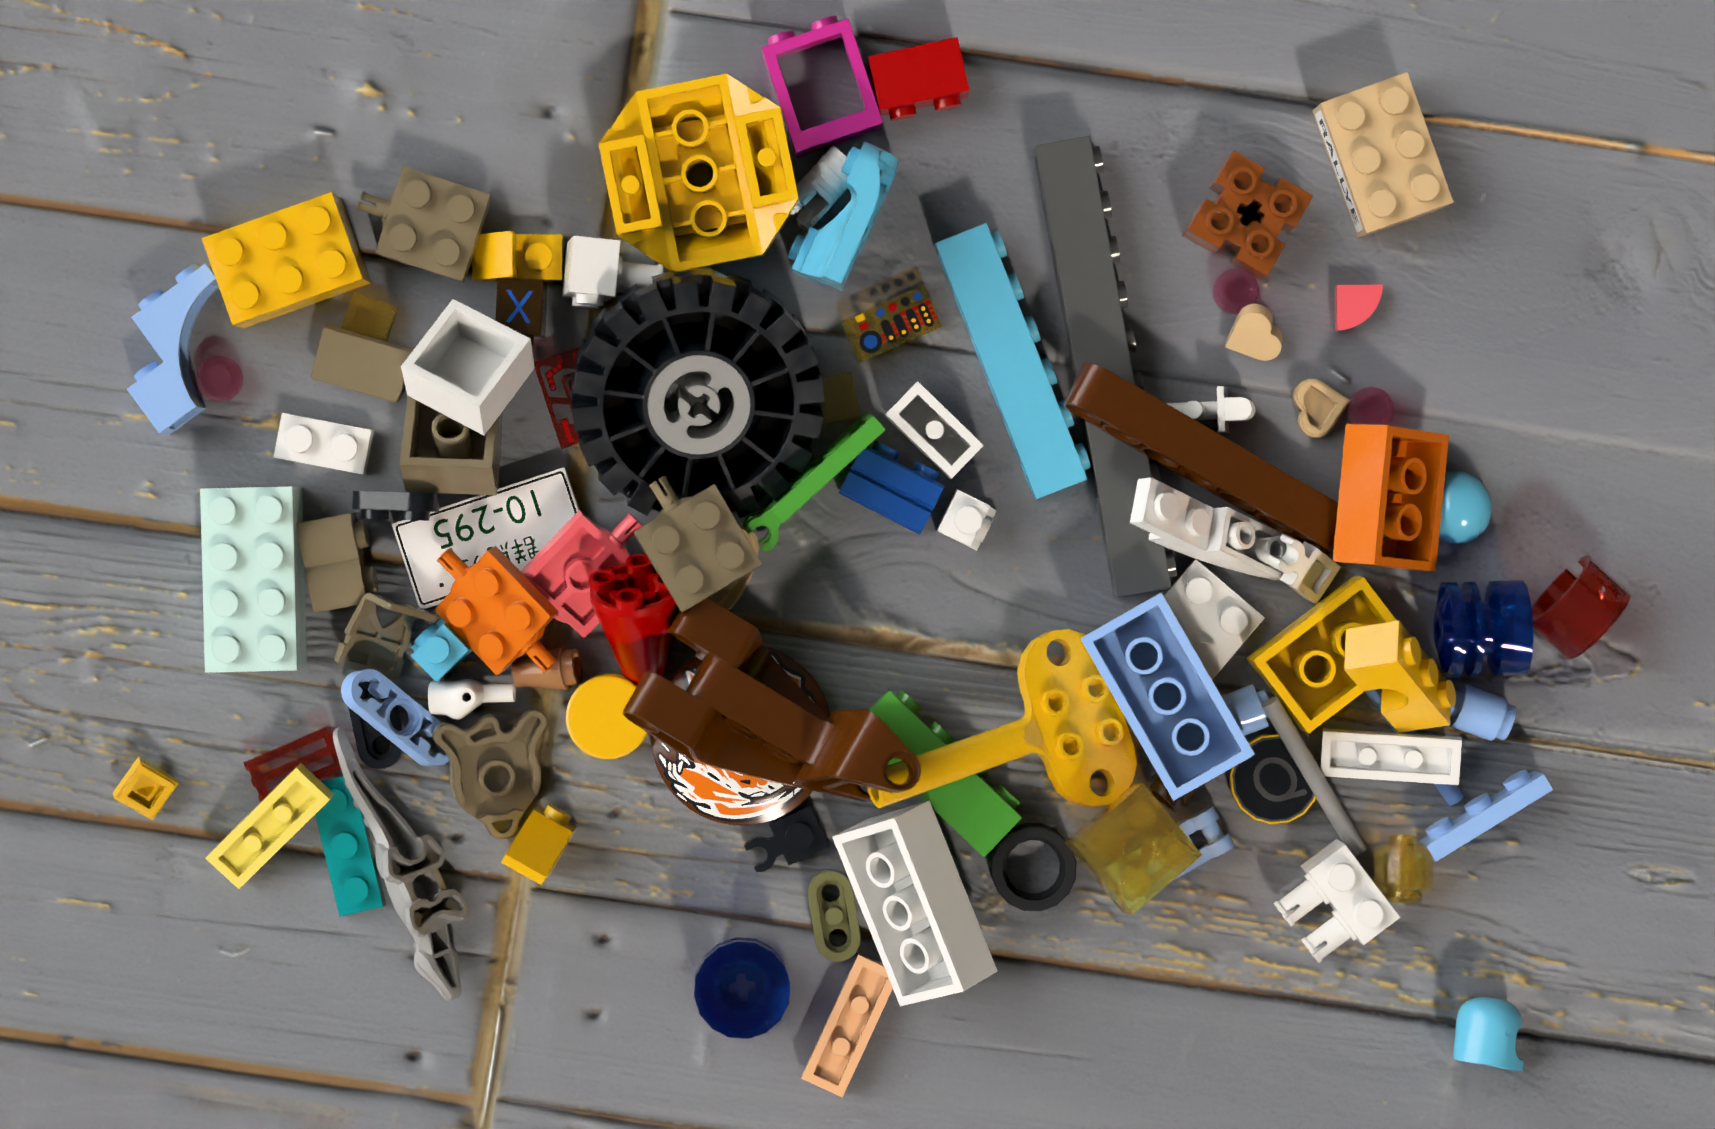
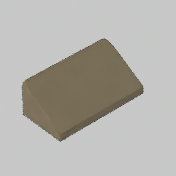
[311,325,413,403]

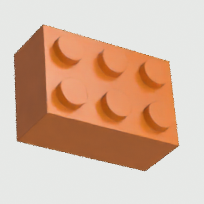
[1332,424,1449,572]

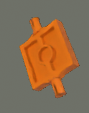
[434,546,559,676]

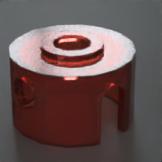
[1526,555,1631,660]

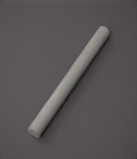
[1262,697,1366,857]

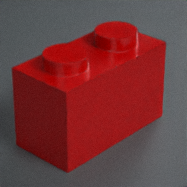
[868,37,970,121]

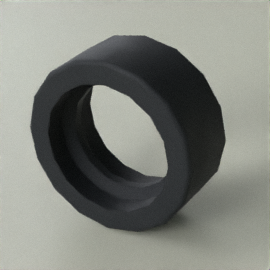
[990,823,1077,911]

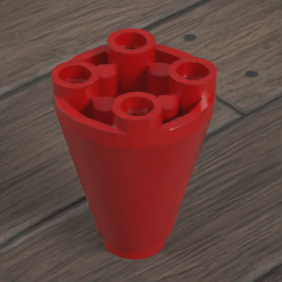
[589,553,679,686]

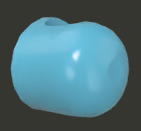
[1453,997,1524,1072]

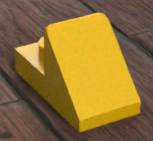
[472,231,564,281]

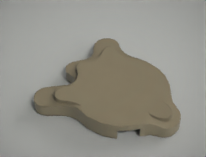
[432,709,547,839]

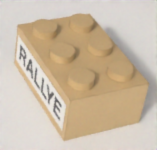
[1312,72,1453,238]

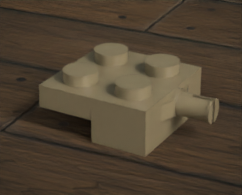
[357,166,493,283]
[634,476,762,613]

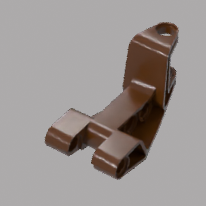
[622,598,921,802]

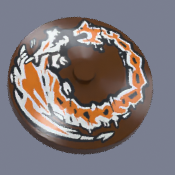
[651,646,830,825]

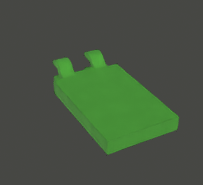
[743,412,886,552]

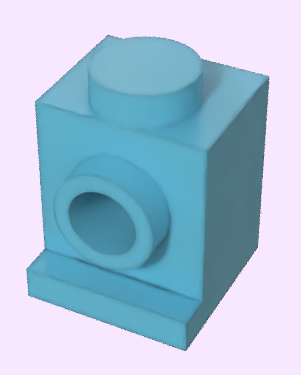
[411,618,472,682]

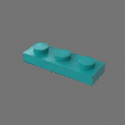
[315,775,386,917]

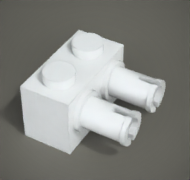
[562,236,663,309]
[1273,839,1400,963]

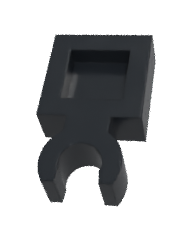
[744,804,830,872]

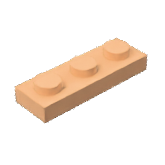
[801,952,893,1098]

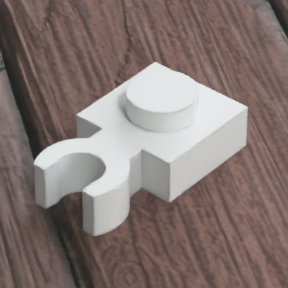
[1267,534,1341,605]

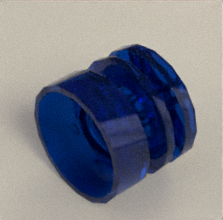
[1433,580,1534,677]
[694,937,791,1039]

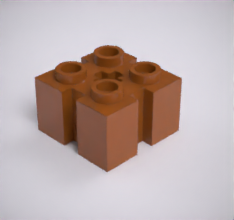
[1182,150,1313,280]

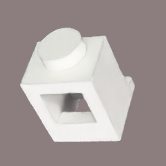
[936,490,997,551]

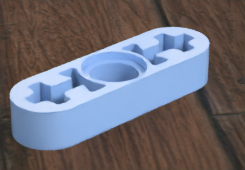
[341,669,449,766]

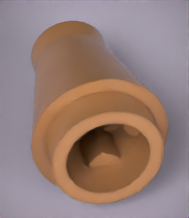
[512,645,582,690]

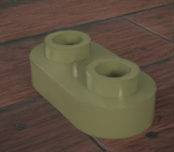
[808,869,861,962]

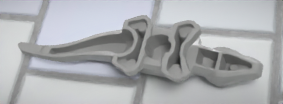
[333,727,468,1001]

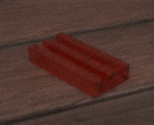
[243,726,341,802]

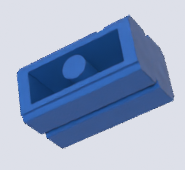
[839,441,945,535]

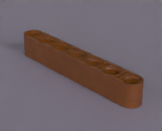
[1063,362,1338,555]

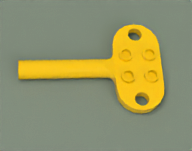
[867,629,1137,808]

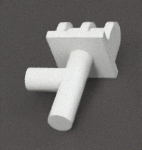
[1166,386,1256,433]

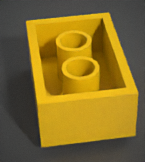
[201,192,371,329]
[1246,576,1397,734]

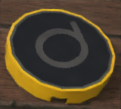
[1229,734,1318,825]

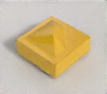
[112,756,179,821]

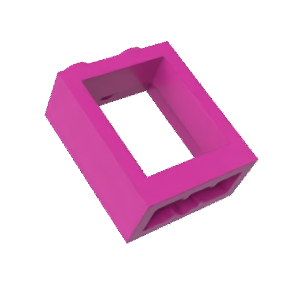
[761,16,883,158]

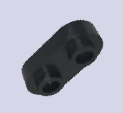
[352,491,440,521]
[348,682,404,769]

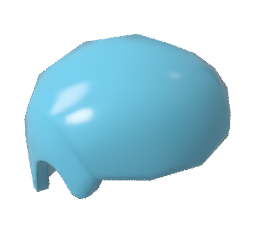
[1439,471,1492,544]

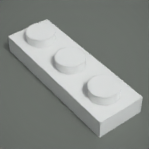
[1320,728,1462,785]

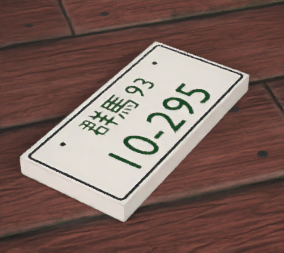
[392,467,580,609]

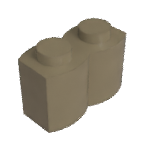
[297,512,378,613]

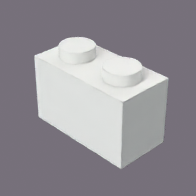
[885,381,984,479]

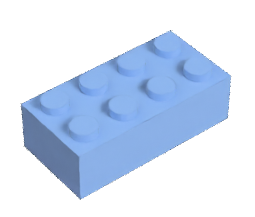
[1080,593,1255,801]

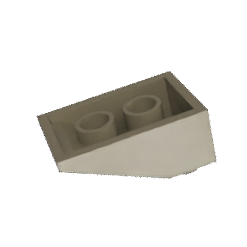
[399,347,503,495]

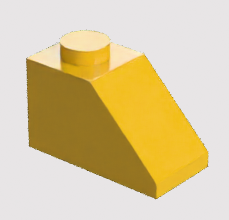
[501,804,577,885]

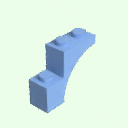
[127,263,219,435]

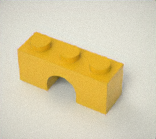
[1344,620,1456,733]

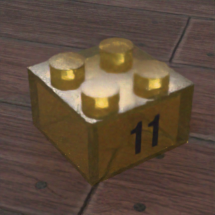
[1064,783,1202,915]

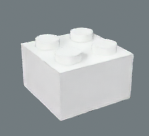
[401,299,535,436]

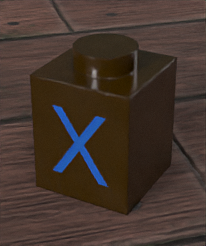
[495,278,548,346]

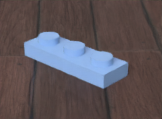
[1418,769,1553,862]

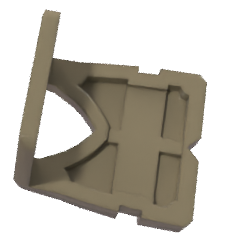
[334,593,439,680]

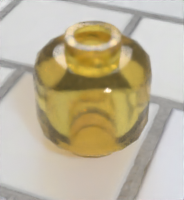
[1374,835,1433,903]

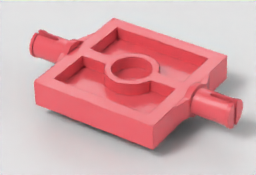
[520,510,643,638]

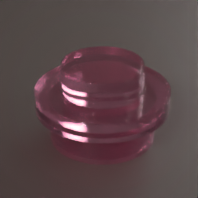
[1213,269,1259,314]
[196,356,243,402]
[1347,387,1394,425]

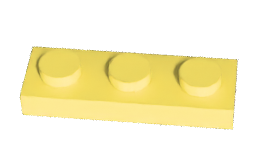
[205,763,334,889]

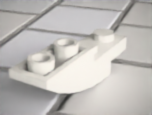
[1130,477,1287,580]

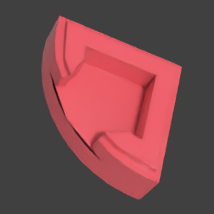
[1335,284,1383,331]

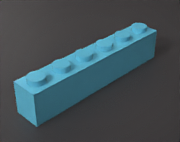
[934,223,1091,500]

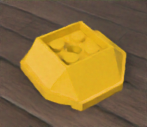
[598,73,799,274]

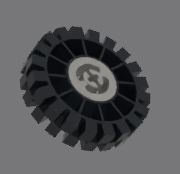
[571,268,825,518]

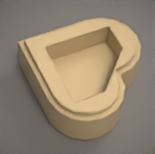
[1225,304,1283,361]
[1292,379,1351,438]

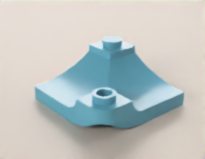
[787,141,899,291]

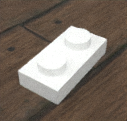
[274,413,374,475]

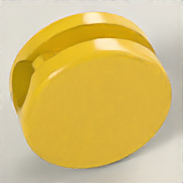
[566,673,648,759]

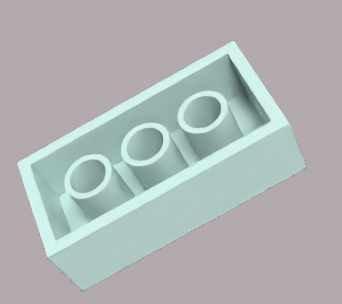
[200,486,307,673]

